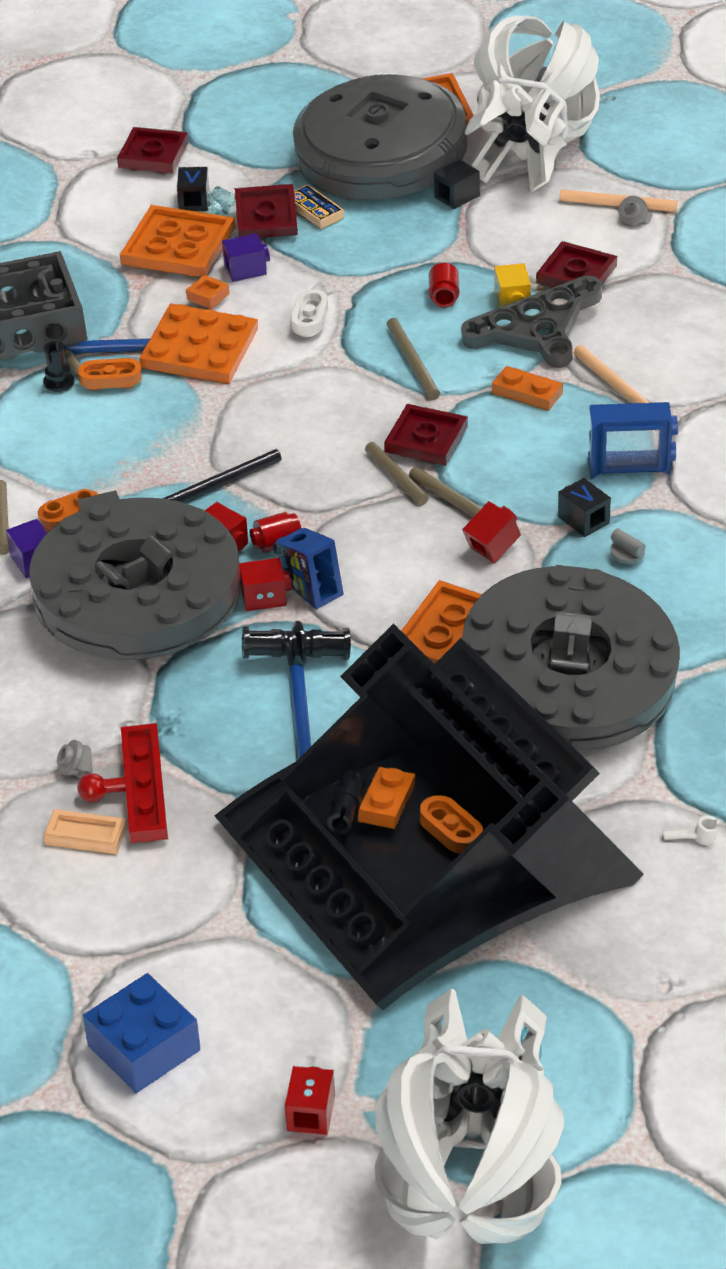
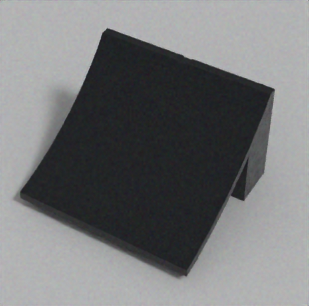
[214,623,644,1010]

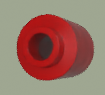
[428,263,460,307]
[249,512,301,553]

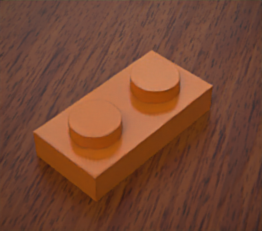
[492,366,563,411]
[358,767,415,829]

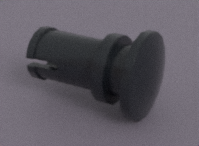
[43,341,74,392]

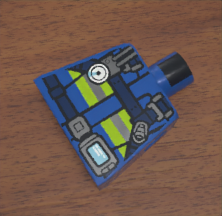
[273,528,344,609]

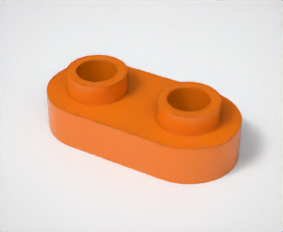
[78,358,142,390]
[38,489,98,532]
[420,795,483,854]

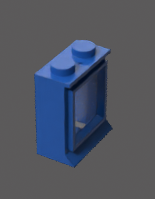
[588,402,678,479]

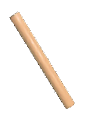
[559,189,678,212]
[574,345,650,403]

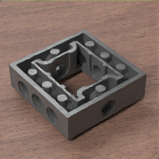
[0,251,88,359]

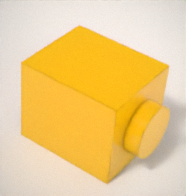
[494,263,531,310]

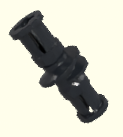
[242,621,351,666]

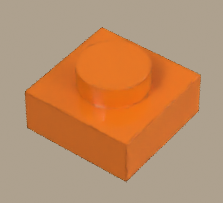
[186,274,229,309]

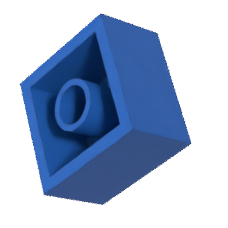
[83,972,201,1094]

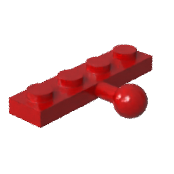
[77,723,168,843]

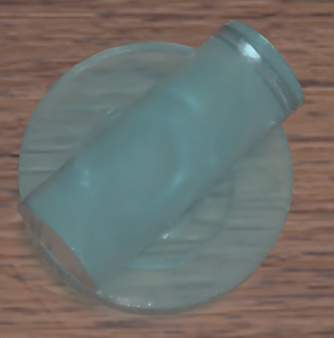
[206,186,236,215]

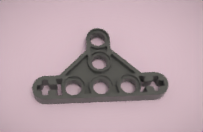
[461,276,602,368]

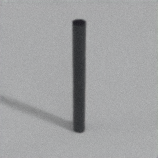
[162,449,282,503]

